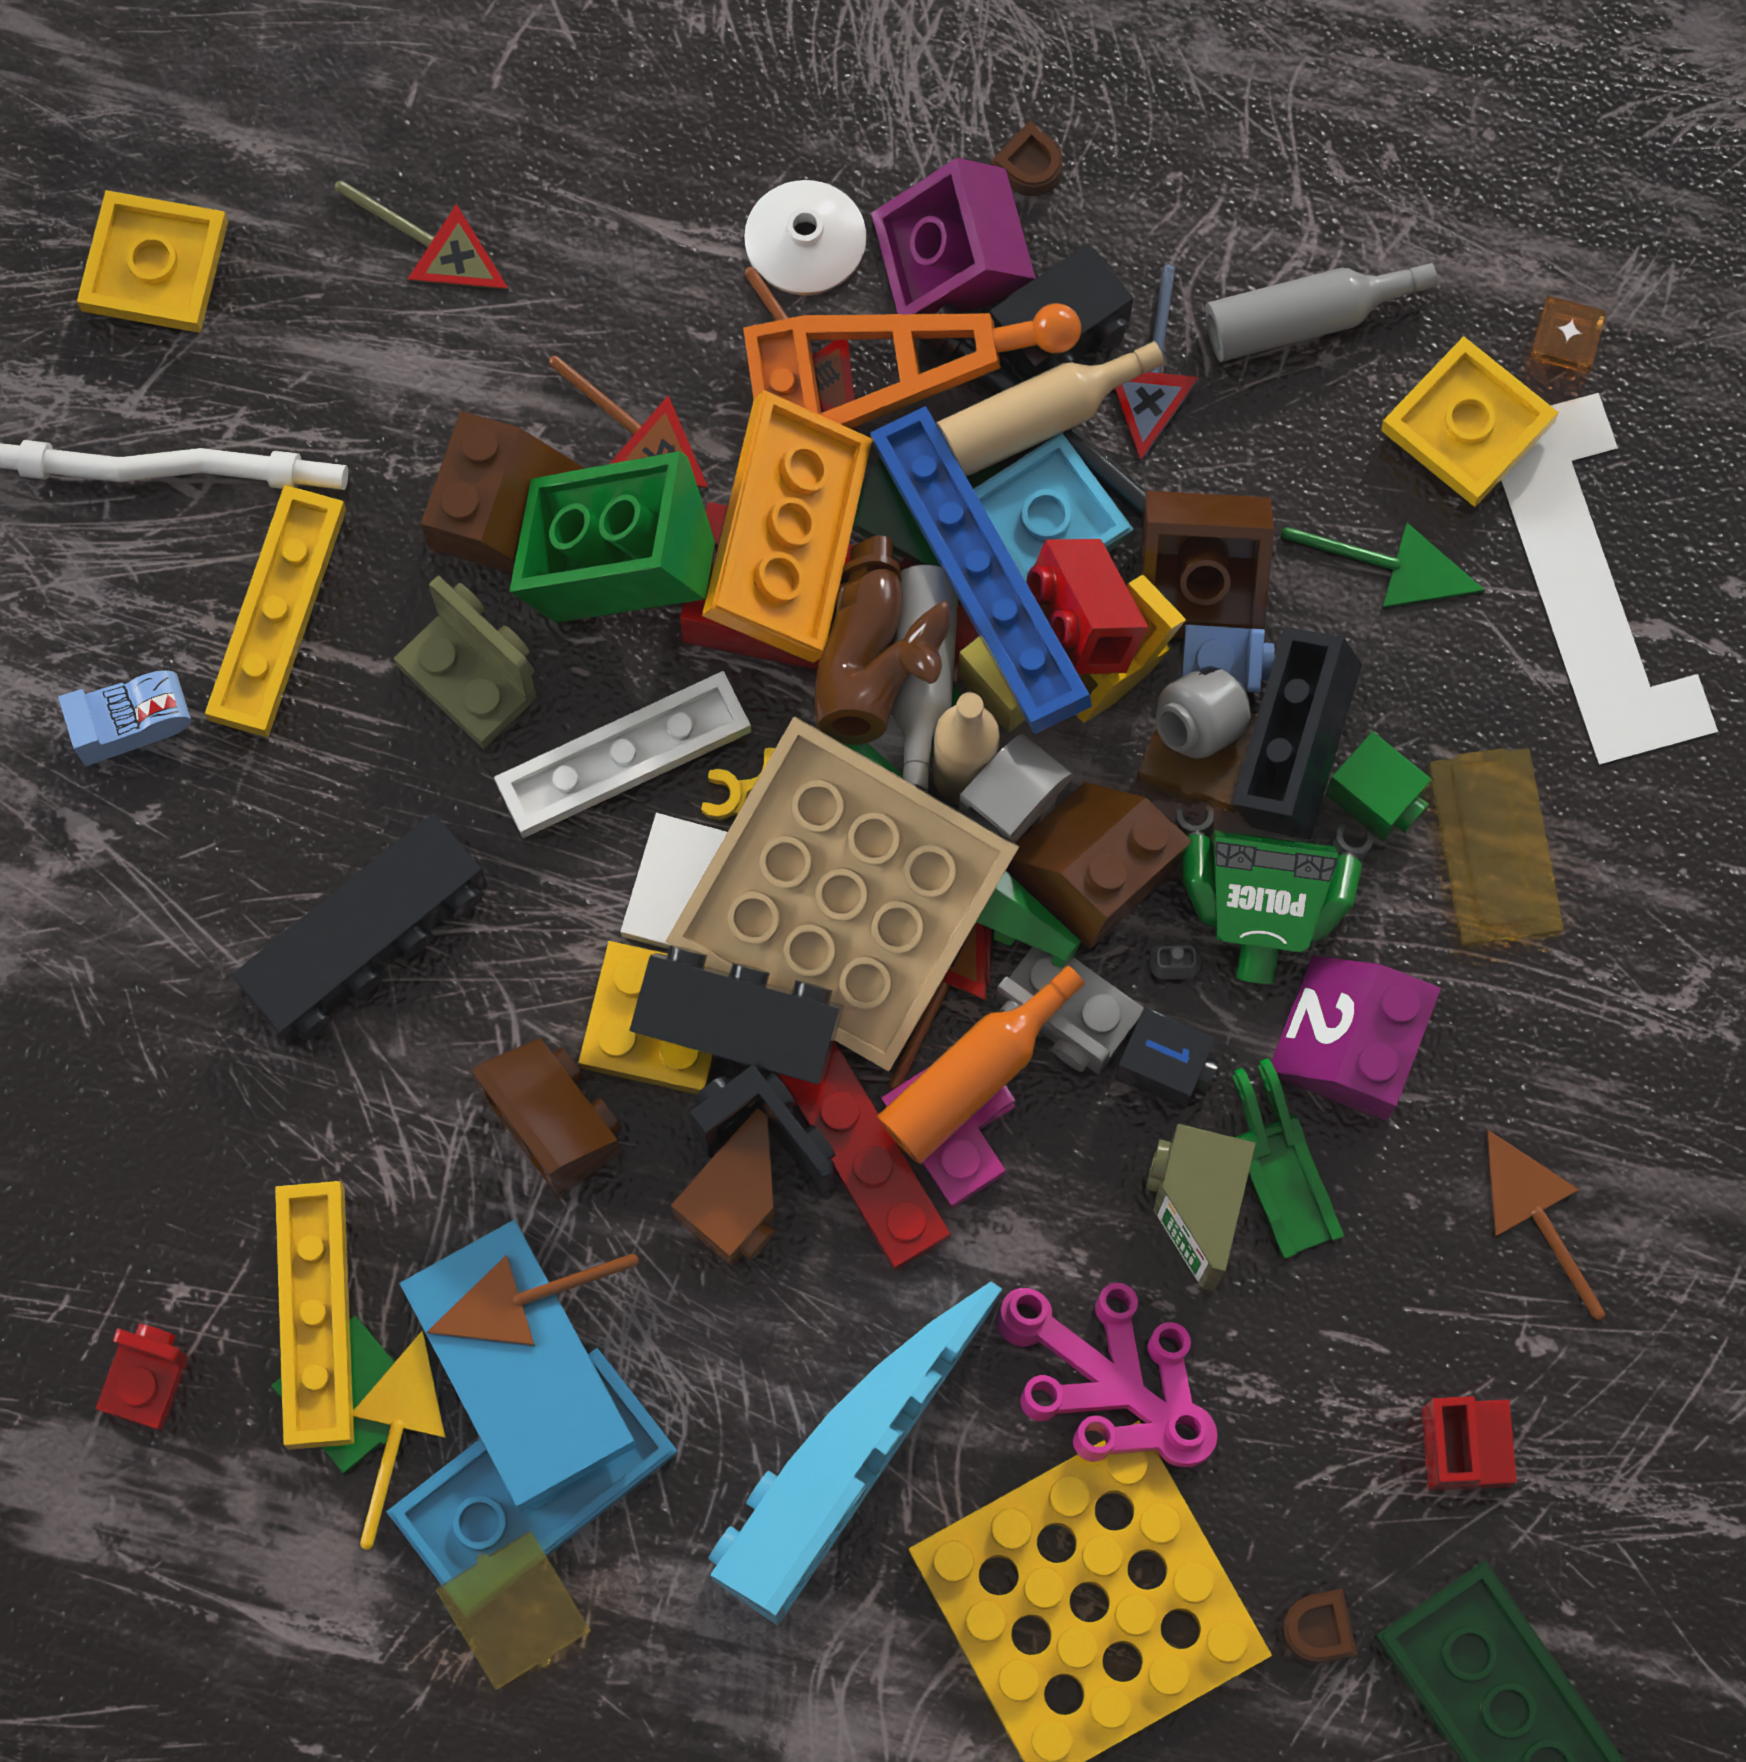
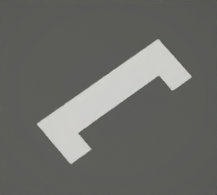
[1501,393,1718,764]

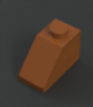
[671,1108,775,1266]

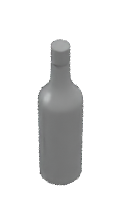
[1205,263,1438,362]
[891,565,958,792]

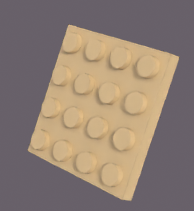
[665,717,1020,1072]

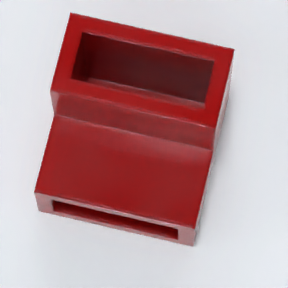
[1421,1396,1517,1491]

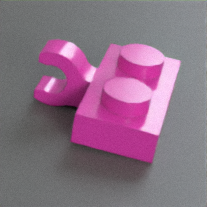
[881,1067,1016,1209]

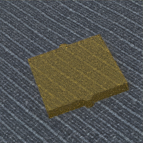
[435,1530,590,1690]

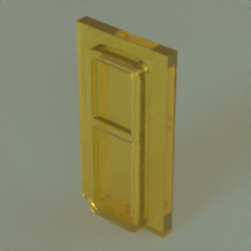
[1428,748,1564,946]

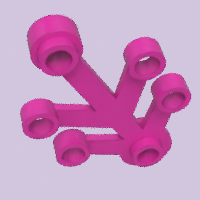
[996,1283,1217,1467]

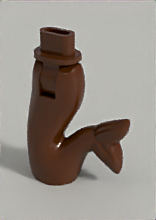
[815,535,950,745]

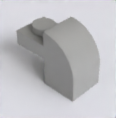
[959,734,1074,843]

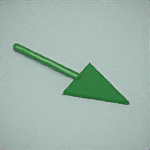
[1281,523,1485,608]

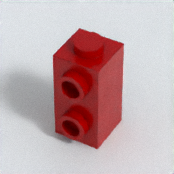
[1026,539,1148,674]

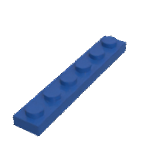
[870,406,1092,735]

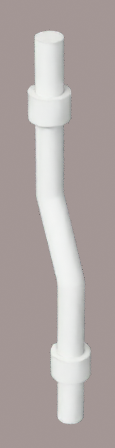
[0,440,348,490]

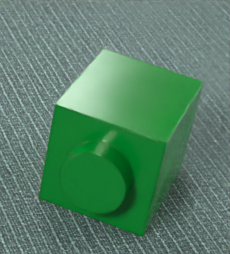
[1325,731,1432,842]

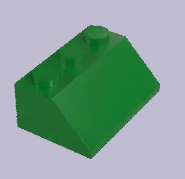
[509,451,715,623]

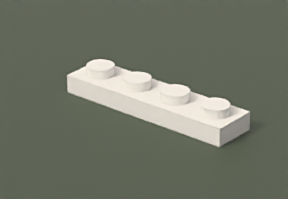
[494,671,751,838]

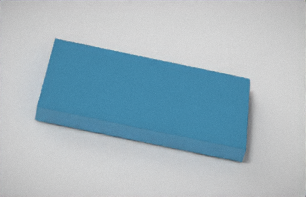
[399,1219,637,1512]
[386,1348,678,1619]

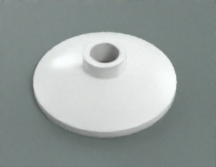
[745,180,866,296]

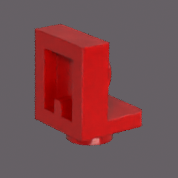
[95,1323,189,1432]

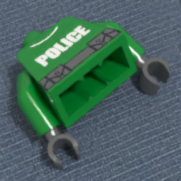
[1176,804,1373,984]

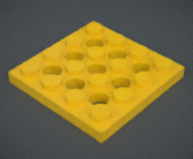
[908,1421,1272,1762]

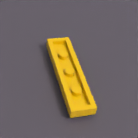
[205,485,347,738]
[275,1181,354,1450]

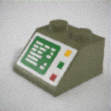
[1146,1124,1256,1292]

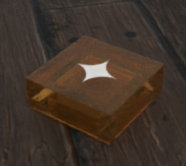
[1529,295,1606,374]

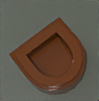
[990,121,1063,196]
[1282,1589,1357,1663]

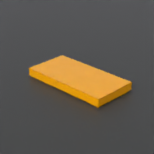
[702,390,872,663]

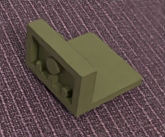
[393,576,537,749]

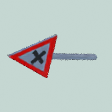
[1115,264,1199,461]

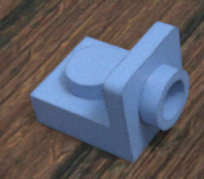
[1181,625,1275,693]

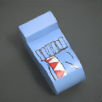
[58,671,191,767]

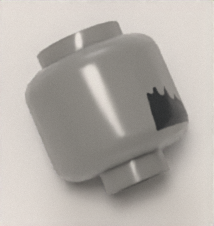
[1155,666,1251,759]

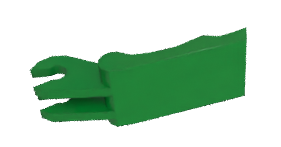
[1232,1058,1344,1259]

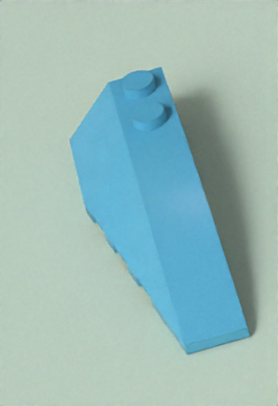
[708,1282,1002,1626]

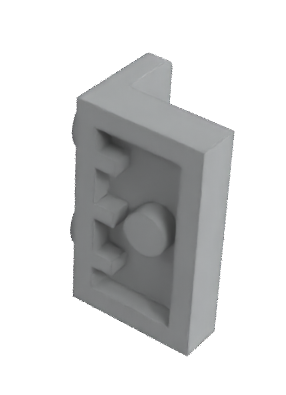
[996,947,1144,1075]

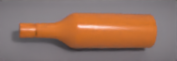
[876,965,1085,1165]

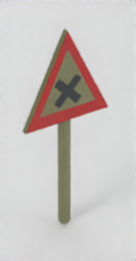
[335,181,509,290]

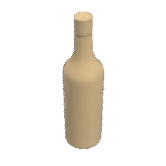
[936,341,1165,477]
[932,692,1000,805]

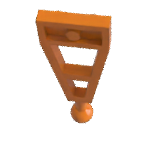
[743,303,1081,429]

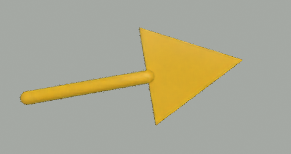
[353,1330,446,1550]

